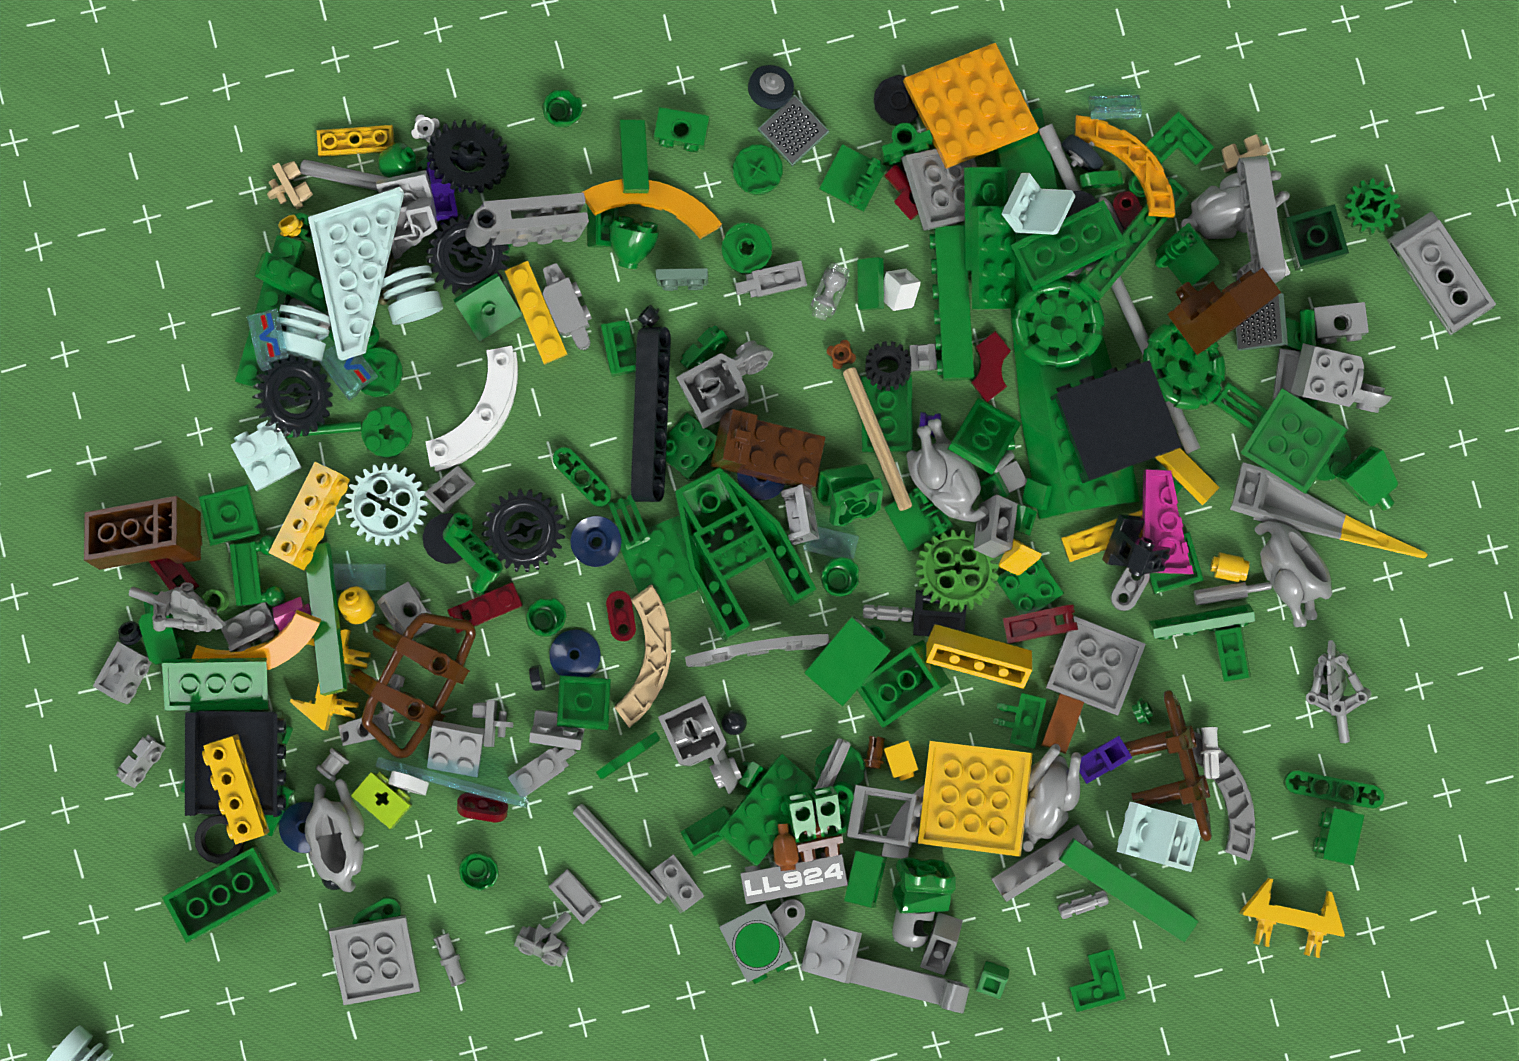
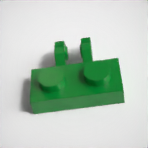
[993,693,1046,749]

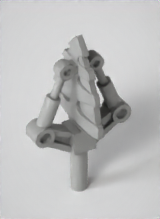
[129,582,225,632]
[1306,640,1371,743]

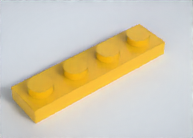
[505,261,568,365]

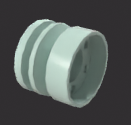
[381,266,443,325]
[271,305,331,361]
[47,1025,113,1061]

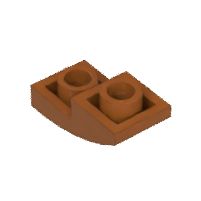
[1042,693,1084,754]

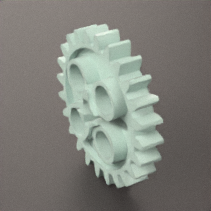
[344,463,428,546]

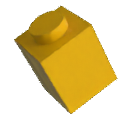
[883,741,918,781]

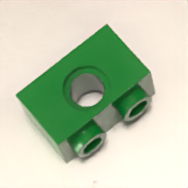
[654,107,710,152]

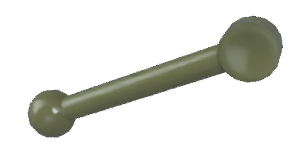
[378,253,396,305]

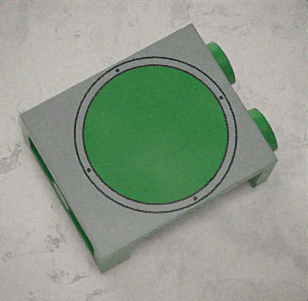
[719,903,793,984]

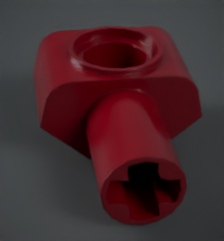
[884,165,919,220]

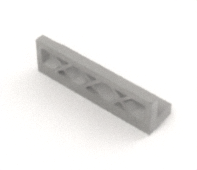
[991,824,1094,902]

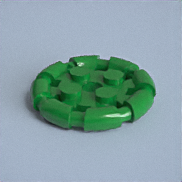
[1012,278,1105,368]
[1143,321,1226,410]

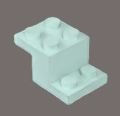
[1117,802,1201,872]

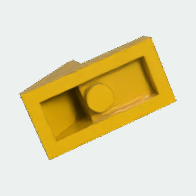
[999,538,1042,575]

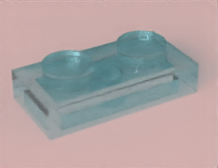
[1088,95,1142,120]
[803,527,859,560]
[334,564,386,590]

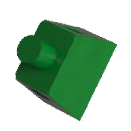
[1335,446,1398,511]

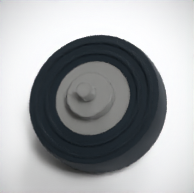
[748,65,794,109]
[1062,134,1104,172]

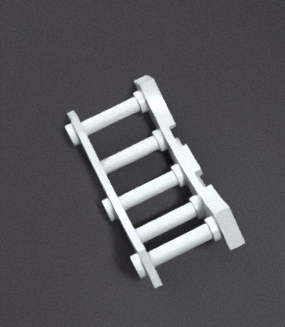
[425,346,518,472]

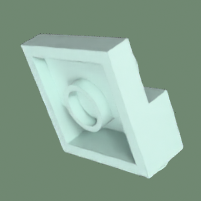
[231,420,302,491]

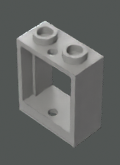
[847,785,922,848]

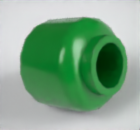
[378,142,416,178]

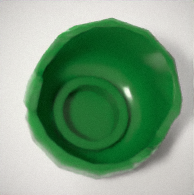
[542,90,583,128]
[821,557,860,597]
[526,598,567,637]
[459,851,499,891]

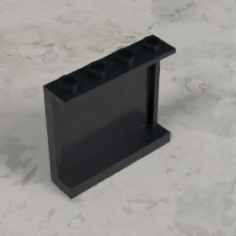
[1050,359,1182,484]
[185,710,287,817]

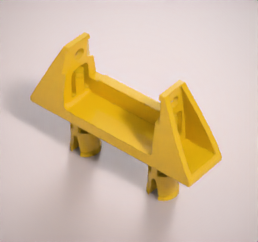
[290,629,371,730]
[1239,878,1345,958]

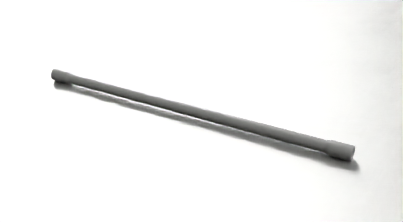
[1038,124,1201,454]

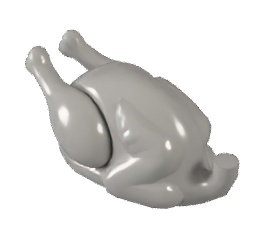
[1181,170,1290,239]
[906,419,989,522]
[1255,521,1332,627]
[1022,744,1081,852]
[305,779,364,892]

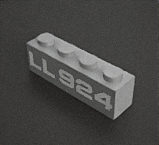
[740,852,848,904]

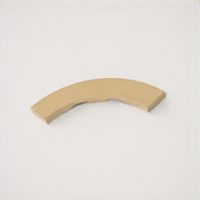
[614,585,671,728]

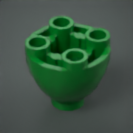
[609,216,659,269]

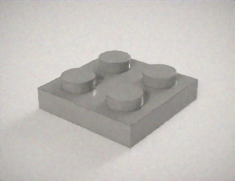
[427,720,485,777]
[801,920,862,984]

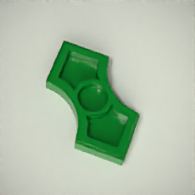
[596,731,661,779]

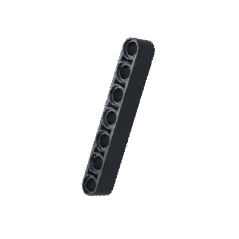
[631,327,671,502]

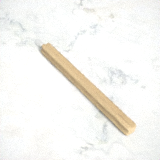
[843,367,912,511]

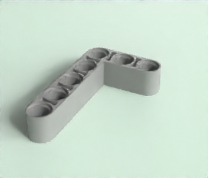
[1237,156,1286,283]
[850,956,970,1013]

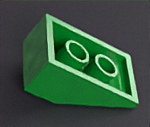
[857,640,951,728]

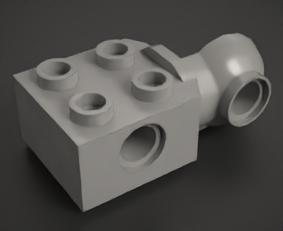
[676,341,773,429]
[1291,343,1392,413]
[658,696,742,794]

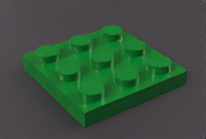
[1241,388,1348,494]
[621,516,699,605]

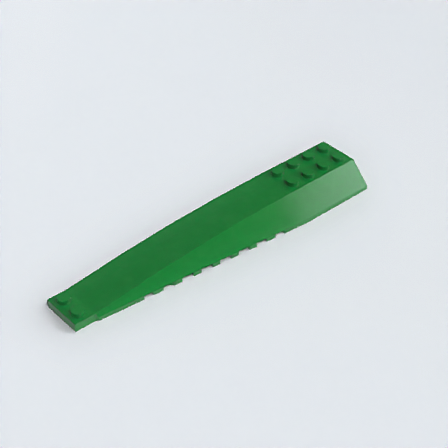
[994,108,1140,520]

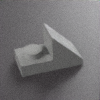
[424,466,476,512]

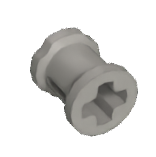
[316,748,350,782]

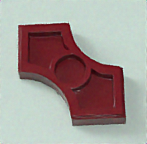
[971,331,1011,403]

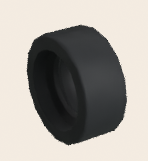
[194,815,246,864]

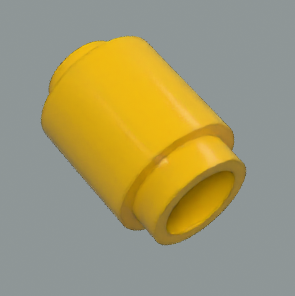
[1210,552,1250,582]

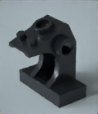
[1102,514,1171,576]

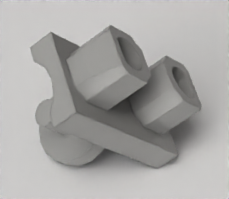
[472,700,513,747]

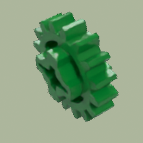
[1343,178,1400,235]

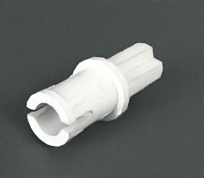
[1200,727,1221,779]

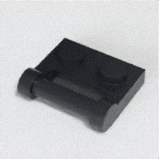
[913,590,966,637]

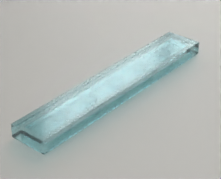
[376,757,529,808]

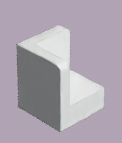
[884,269,921,311]

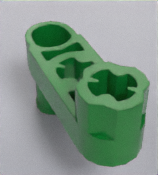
[443,512,503,594]

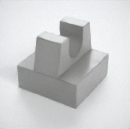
[909,344,937,372]

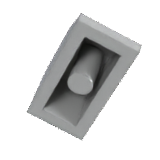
[920,912,963,975]

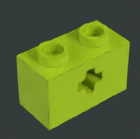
[351,772,412,829]

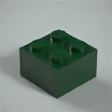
[1281,204,1349,271]

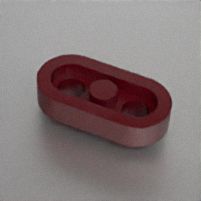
[1112,191,1142,230]
[606,591,636,642]
[457,792,508,823]

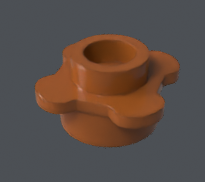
[827,340,856,369]

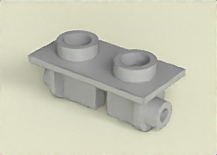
[116,734,166,788]
[514,926,569,967]

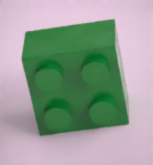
[1312,807,1365,866]

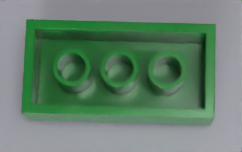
[162,847,282,943]

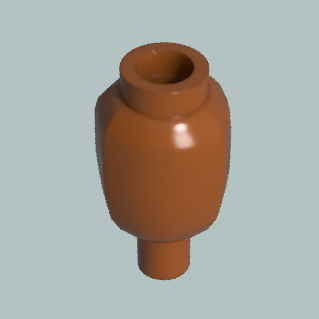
[773,823,799,871]

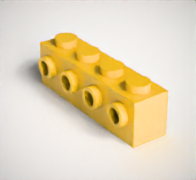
[269,462,350,570]
[926,624,1032,689]
[202,734,270,845]

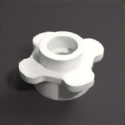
[411,115,440,143]

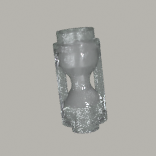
[809,263,850,321]

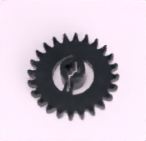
[426,119,510,194]
[426,214,510,295]
[252,354,333,438]
[482,489,566,573]

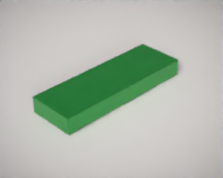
[619,120,649,193]

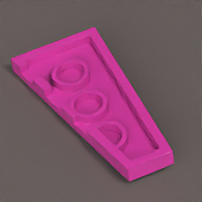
[1142,470,1194,575]

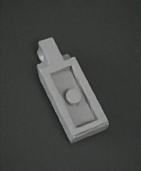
[735,261,807,298]
[508,747,577,799]

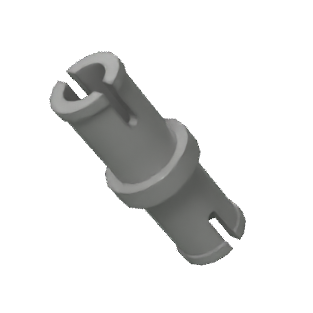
[433,933,467,987]

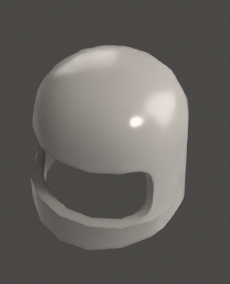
[892,908,935,948]

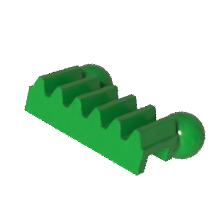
[230,535,285,606]

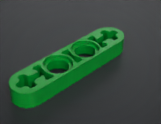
[1284,771,1384,808]

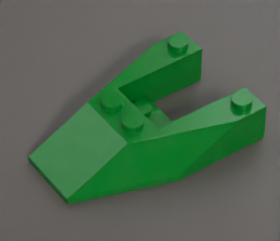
[675,468,817,642]

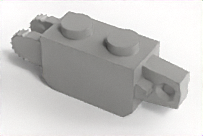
[543,263,592,351]

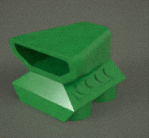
[817,464,883,526]
[892,857,956,914]

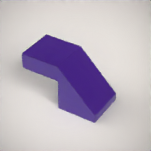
[427,161,458,221]
[1079,736,1132,784]

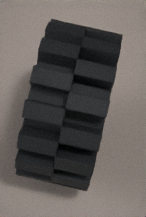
[865,341,912,391]

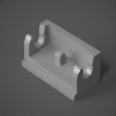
[781,484,819,545]

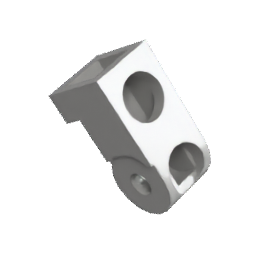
[338,713,390,746]

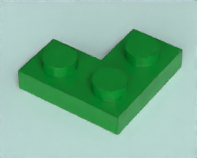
[1145,111,1214,166]
[1069,948,1126,1012]

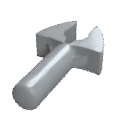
[533,912,571,952]

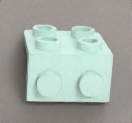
[1002,173,1075,235]

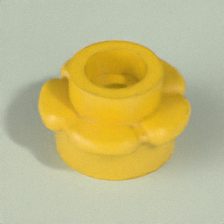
[278,215,303,238]

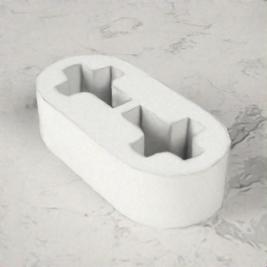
[388,771,429,796]

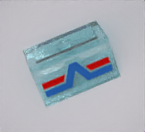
[247,309,289,371]
[319,345,378,401]

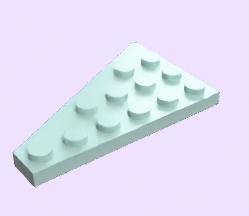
[308,187,404,360]

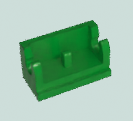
[601,320,636,377]
[1215,627,1251,682]
[680,806,730,857]
[844,851,887,908]

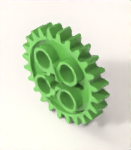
[915,530,999,612]

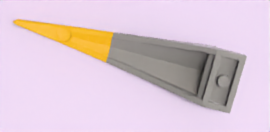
[1230,462,1427,558]

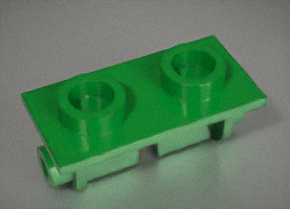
[679,325,730,370]

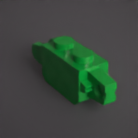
[138,591,186,666]

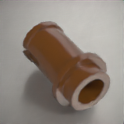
[864,736,885,769]

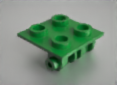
[819,144,887,212]
[1155,223,1221,286]
[666,413,717,480]
[884,488,953,552]
[997,558,1064,615]

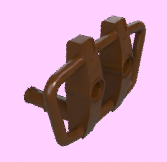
[348,613,476,759]
[1124,690,1212,842]

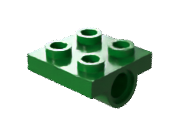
[880,123,933,166]

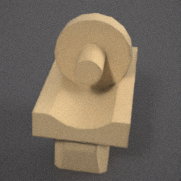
[1221,134,1270,173]
[267,161,313,210]

